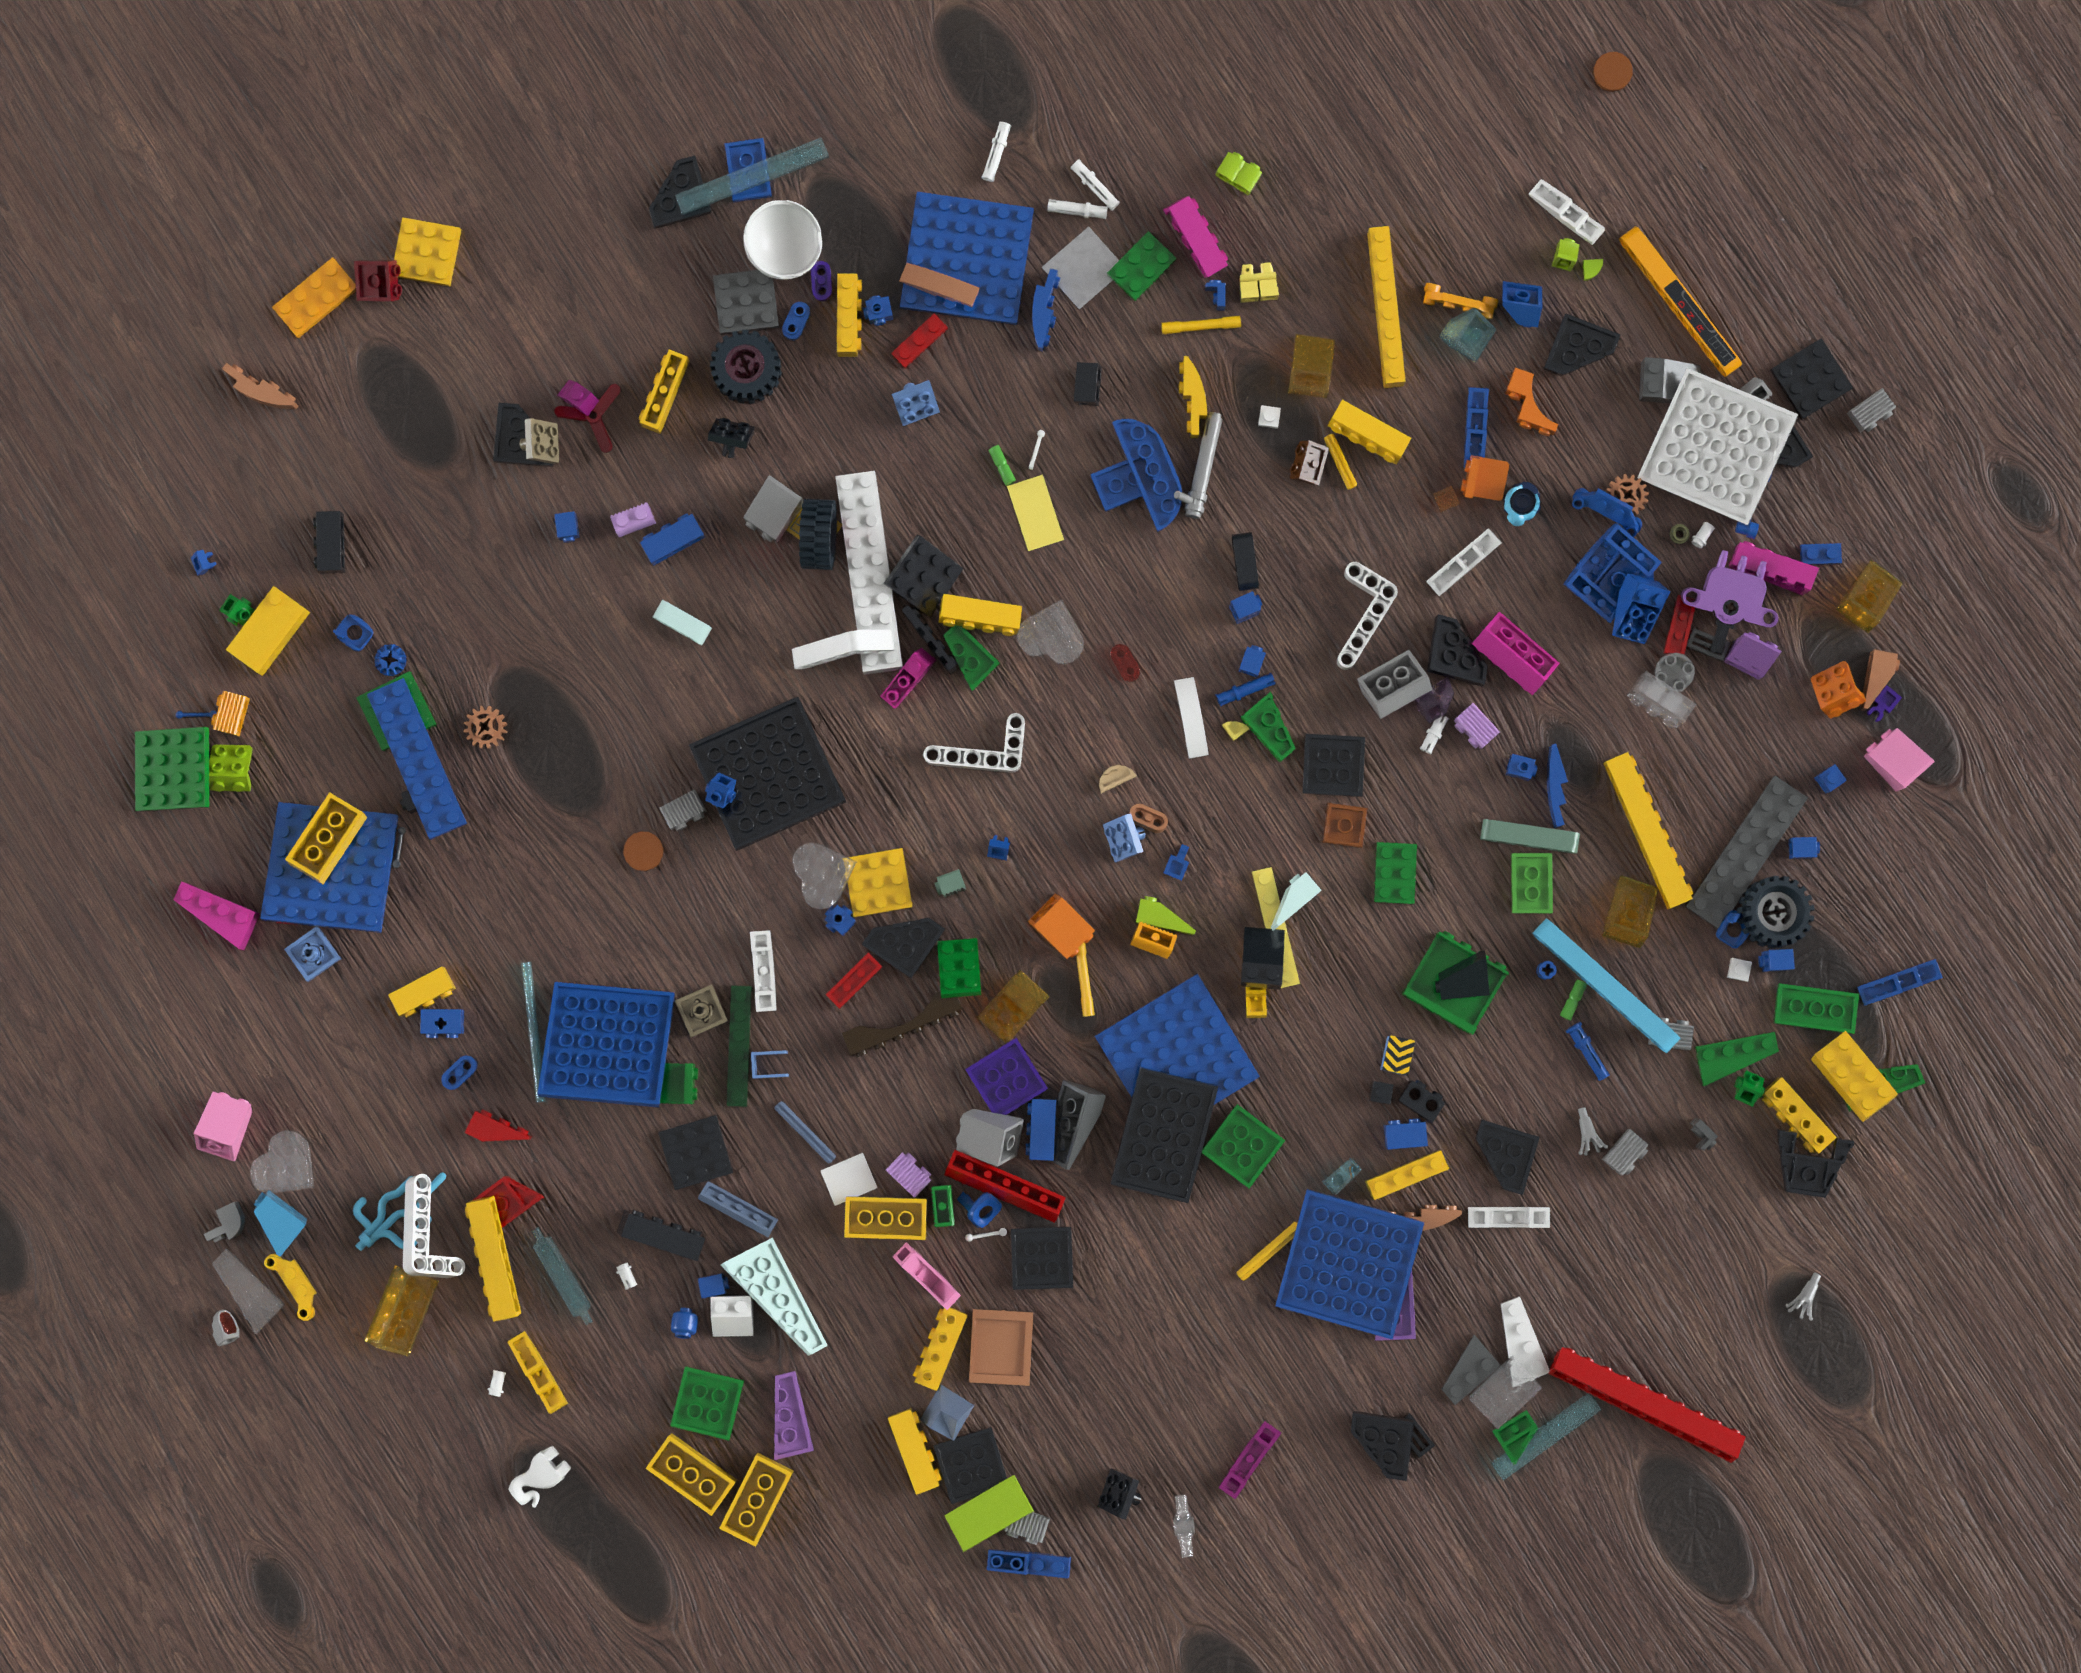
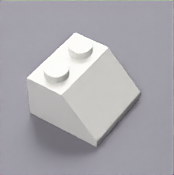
[711,1295,754,1337]

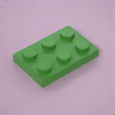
[1511,853,1553,914]

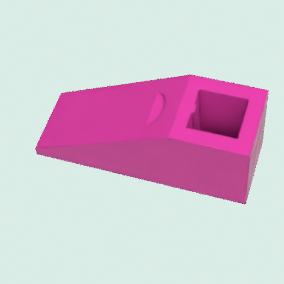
[880,647,936,709]

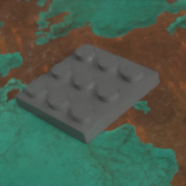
[713,270,779,335]

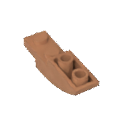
[222,363,298,409]
[1388,1205,1462,1231]

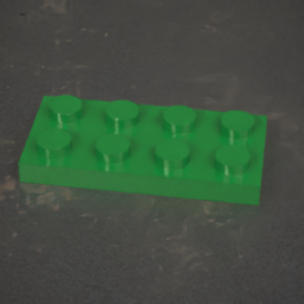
[1773,983,1859,1034]

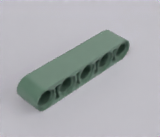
[1480,819,1580,854]

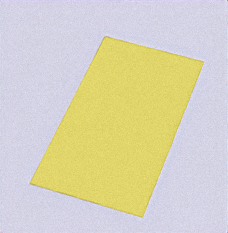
[1007,475,1064,551]

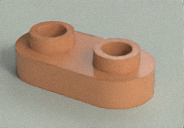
[1129,804,1168,833]

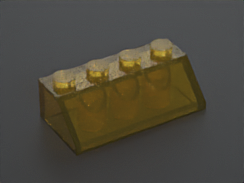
[364,1265,439,1357]

